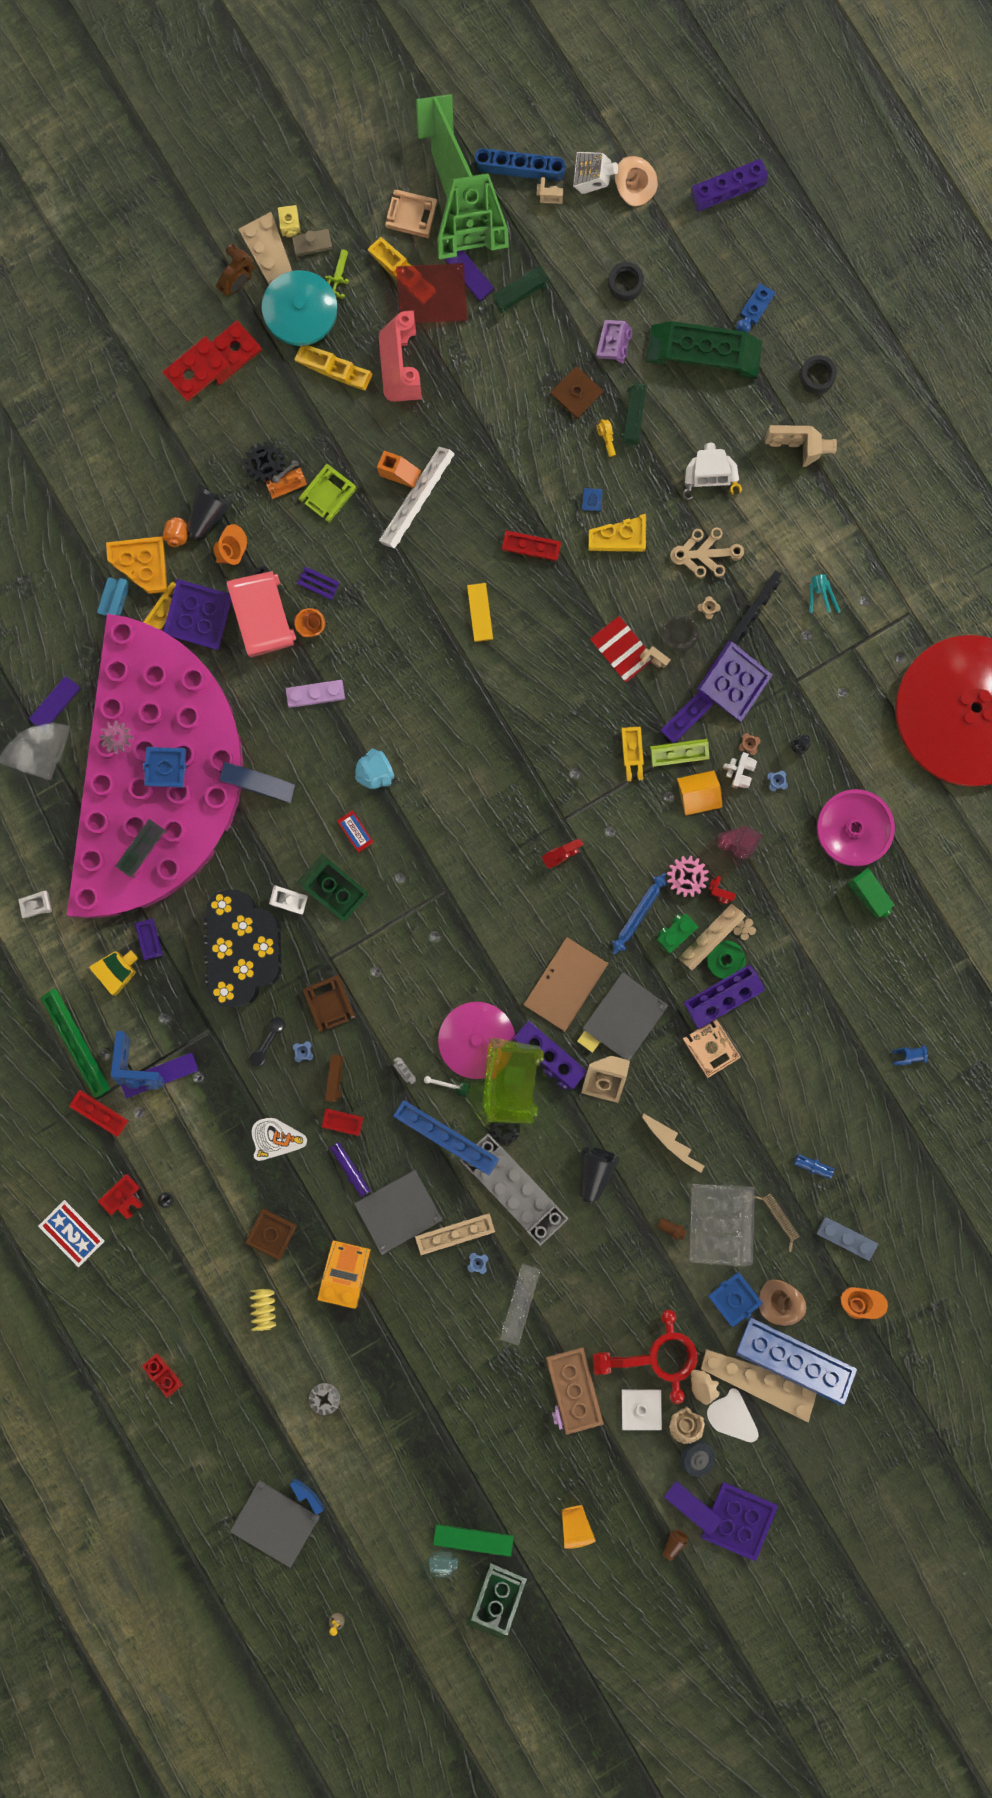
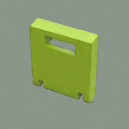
[299,464,357,523]

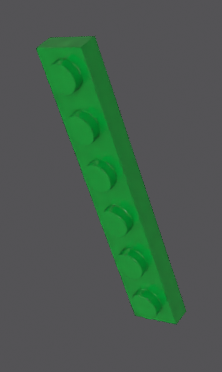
[41,988,110,1098]

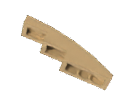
[641,1114,704,1173]

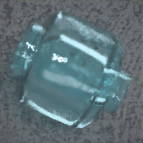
[429,1551,458,1578]

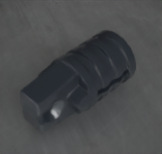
[791,734,811,754]

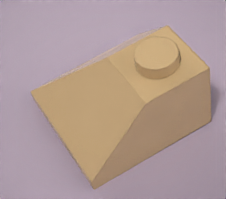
[581,1056,630,1103]

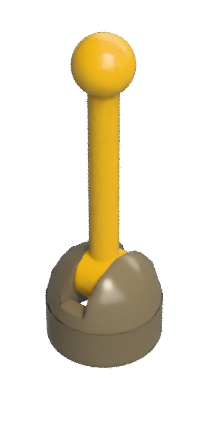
[329,1613,345,1636]

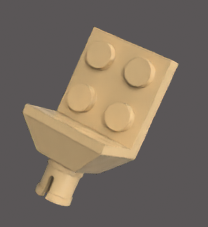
[765,425,837,467]

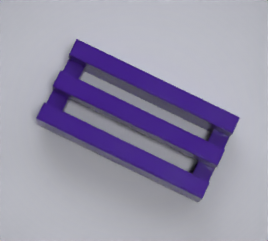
[297,567,340,601]

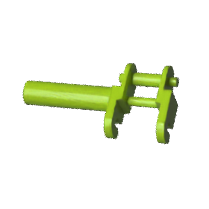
[325,250,349,299]

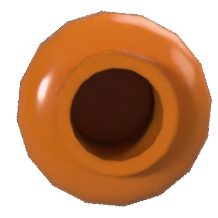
[163,517,189,547]

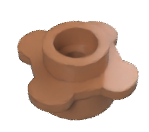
[739,733,760,755]

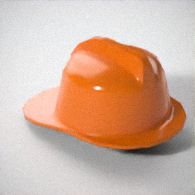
[213,524,247,565]
[841,1287,888,1319]

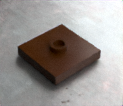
[550,366,604,419]
[245,1208,297,1261]

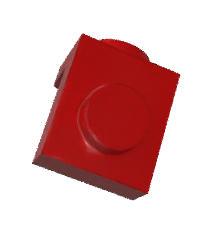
[708,876,736,904]

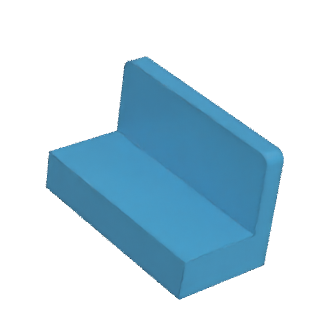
[97,578,130,616]

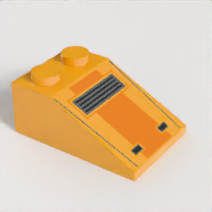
[318,1240,371,1309]

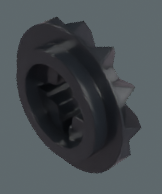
[489,1114,520,1145]

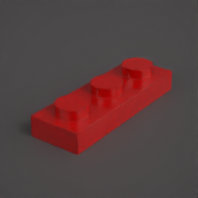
[502,530,561,561]
[69,1090,129,1137]

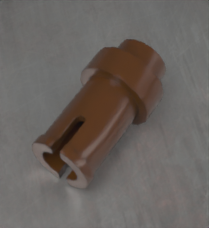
[657,1217,687,1240]

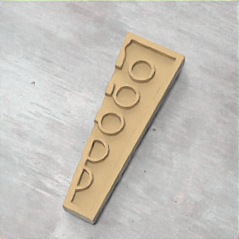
[239,212,292,285]
[701,1349,816,1422]

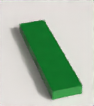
[433,1524,514,1557]

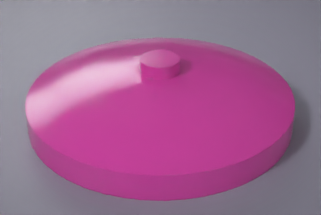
[817,789,895,867]
[438,1002,515,1079]

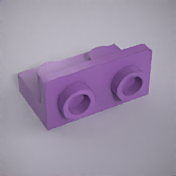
[596,320,632,363]

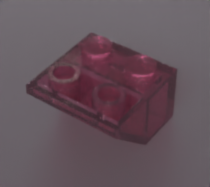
[714,826,763,860]

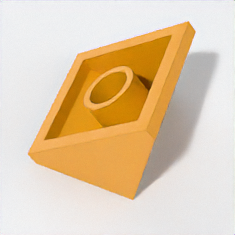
[677,770,723,816]

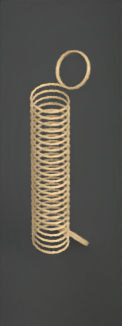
[752,1194,799,1252]

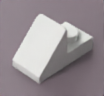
[269,885,308,915]
[18,891,52,918]

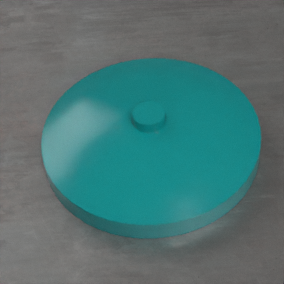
[262,270,337,346]

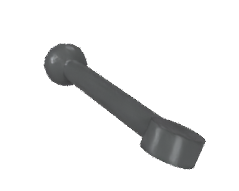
[272,460,299,483]

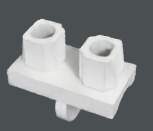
[723,752,757,789]

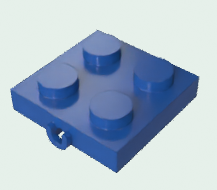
[143,747,187,788]
[708,1272,763,1327]

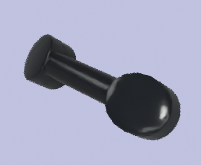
[251,1017,286,1066]

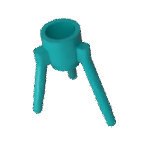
[809,574,840,613]

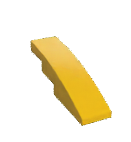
[368,237,436,305]
[294,345,373,391]

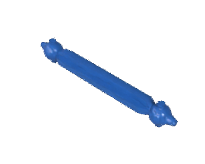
[612,873,667,954]

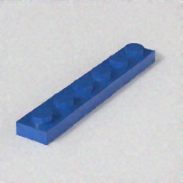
[393,1100,499,1176]

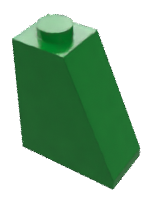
[847,868,894,919]

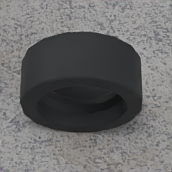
[608,262,644,301]
[800,355,837,394]

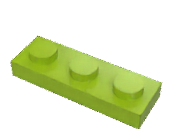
[650,739,709,767]

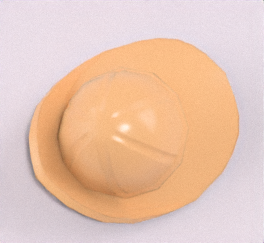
[615,156,658,206]

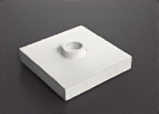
[622,1389,662,1430]

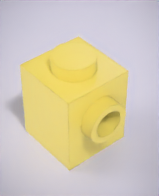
[278,205,301,237]

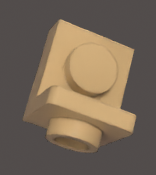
[537,177,563,204]
[639,646,670,668]

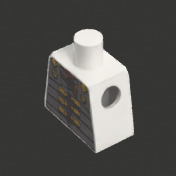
[573,152,619,194]

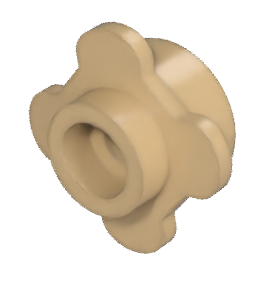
[698,596,721,619]

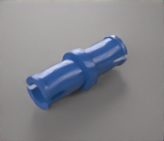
[794,1153,834,1180]

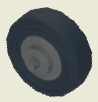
[680,1440,715,1477]

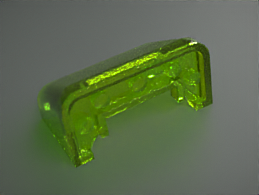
[483,1038,544,1124]

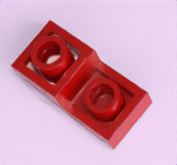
[142,1353,183,1398]

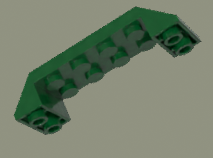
[646,321,763,378]

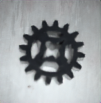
[244,442,286,484]

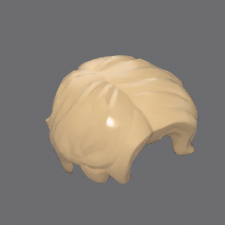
[669,1407,705,1444]

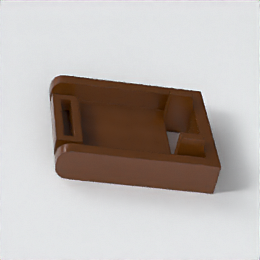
[303,975,356,1032]
[325,1055,343,1102]

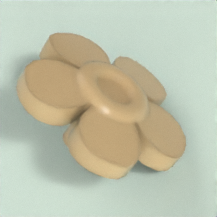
[733,918,756,940]

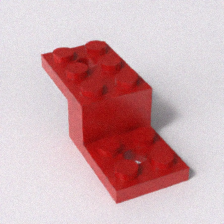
[162,320,262,402]

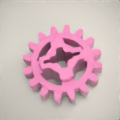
[667,856,709,898]

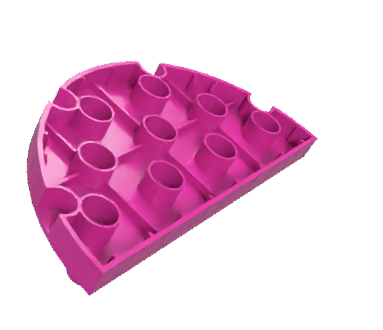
[67,614,243,918]

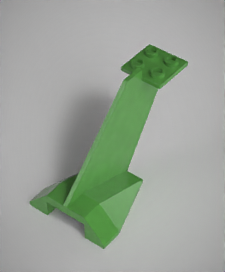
[416,94,508,259]

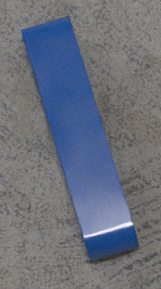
[474,148,565,181]

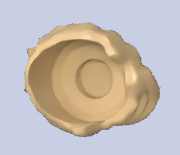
[691,1370,720,1405]

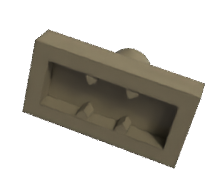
[292,229,333,257]

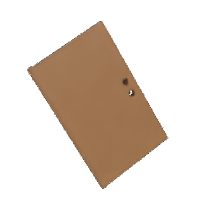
[523,937,609,1032]

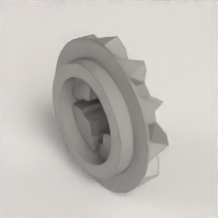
[394,1057,416,1084]
[309,1383,340,1415]

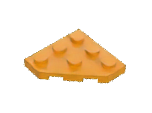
[106,536,168,594]

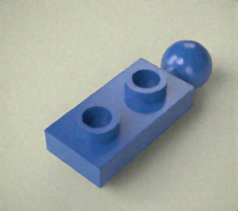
[736,283,776,333]

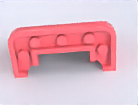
[379,311,422,402]
[227,571,296,657]

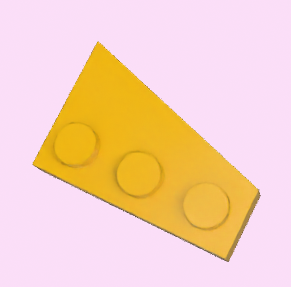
[589,514,646,552]

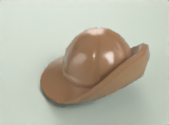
[759,1279,806,1326]

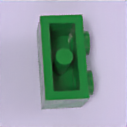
[656,913,699,954]

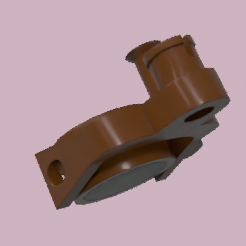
[215,243,254,296]

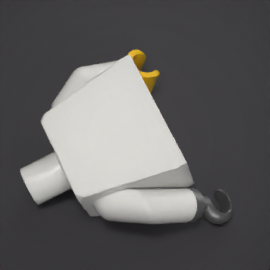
[683,443,742,500]

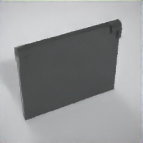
[582,972,668,1061]
[355,1170,443,1255]
[230,1480,320,1568]

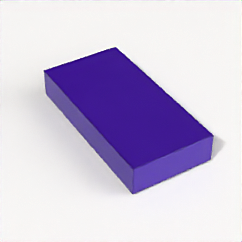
[134,918,164,960]

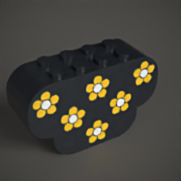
[203,890,282,1008]

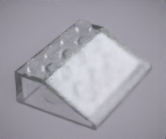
[690,1184,755,1266]

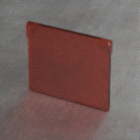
[396,263,468,324]

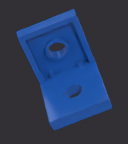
[111,1031,164,1090]

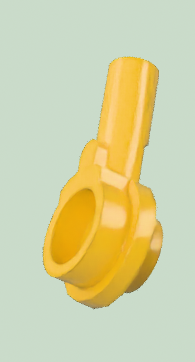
[596,419,616,457]

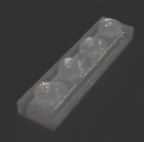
[500,1264,541,1345]

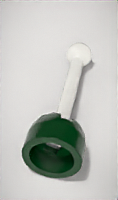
[424,1076,470,1098]

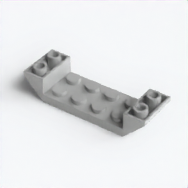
[460,1134,569,1246]

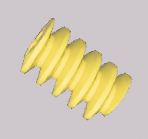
[250,1289,276,1331]

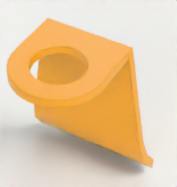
[562,1505,596,1549]

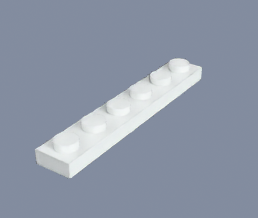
[379,447,454,548]

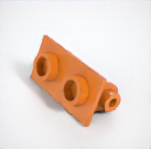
[266,468,307,499]

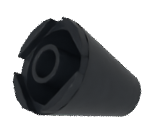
[187,485,232,540]
[580,1147,620,1203]

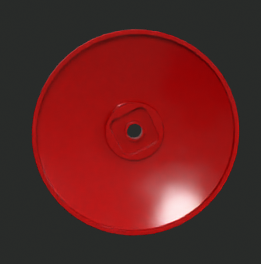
[895,635,992,787]

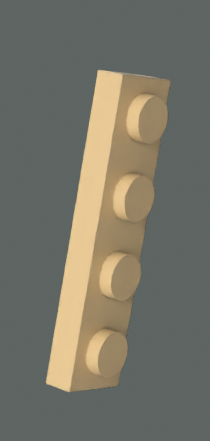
[678,904,745,970]
[415,1213,495,1255]

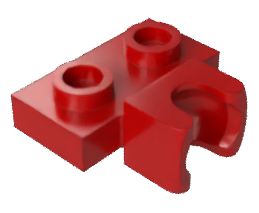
[542,839,584,869]
[98,1174,143,1219]

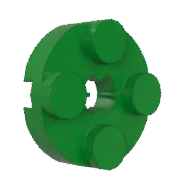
[707,941,746,979]

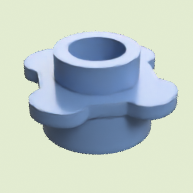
[767,771,788,791]
[293,1041,313,1062]
[468,1253,488,1274]

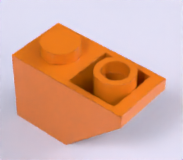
[377,451,421,488]

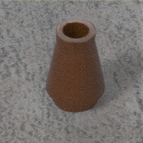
[662,1529,688,1561]

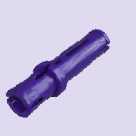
[329,1142,371,1197]

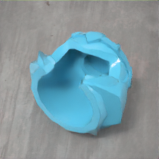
[355,748,394,789]

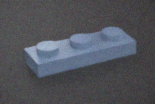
[816,1217,878,1261]

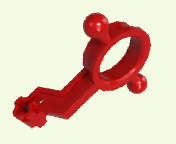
[592,1309,697,1404]

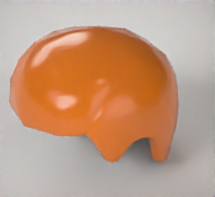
[294,608,325,637]

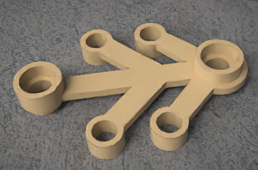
[670,528,744,579]

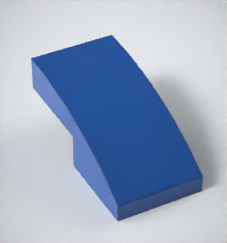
[290,1479,324,1515]

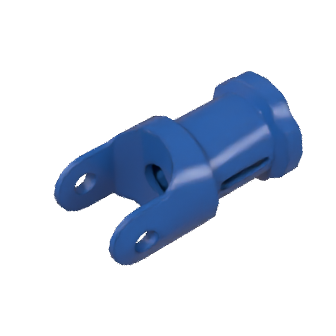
[891,1045,928,1066]

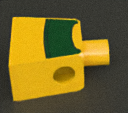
[89,950,139,996]

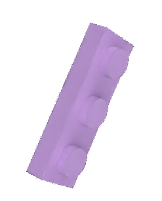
[286,680,345,708]

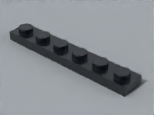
[711,570,782,667]

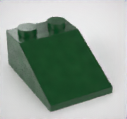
[298,853,369,922]
[466,1564,527,1640]

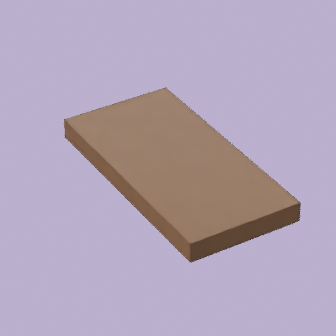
[546,1347,604,1435]

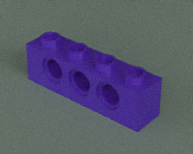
[690,159,768,212]
[683,964,765,1029]
[511,1021,587,1091]

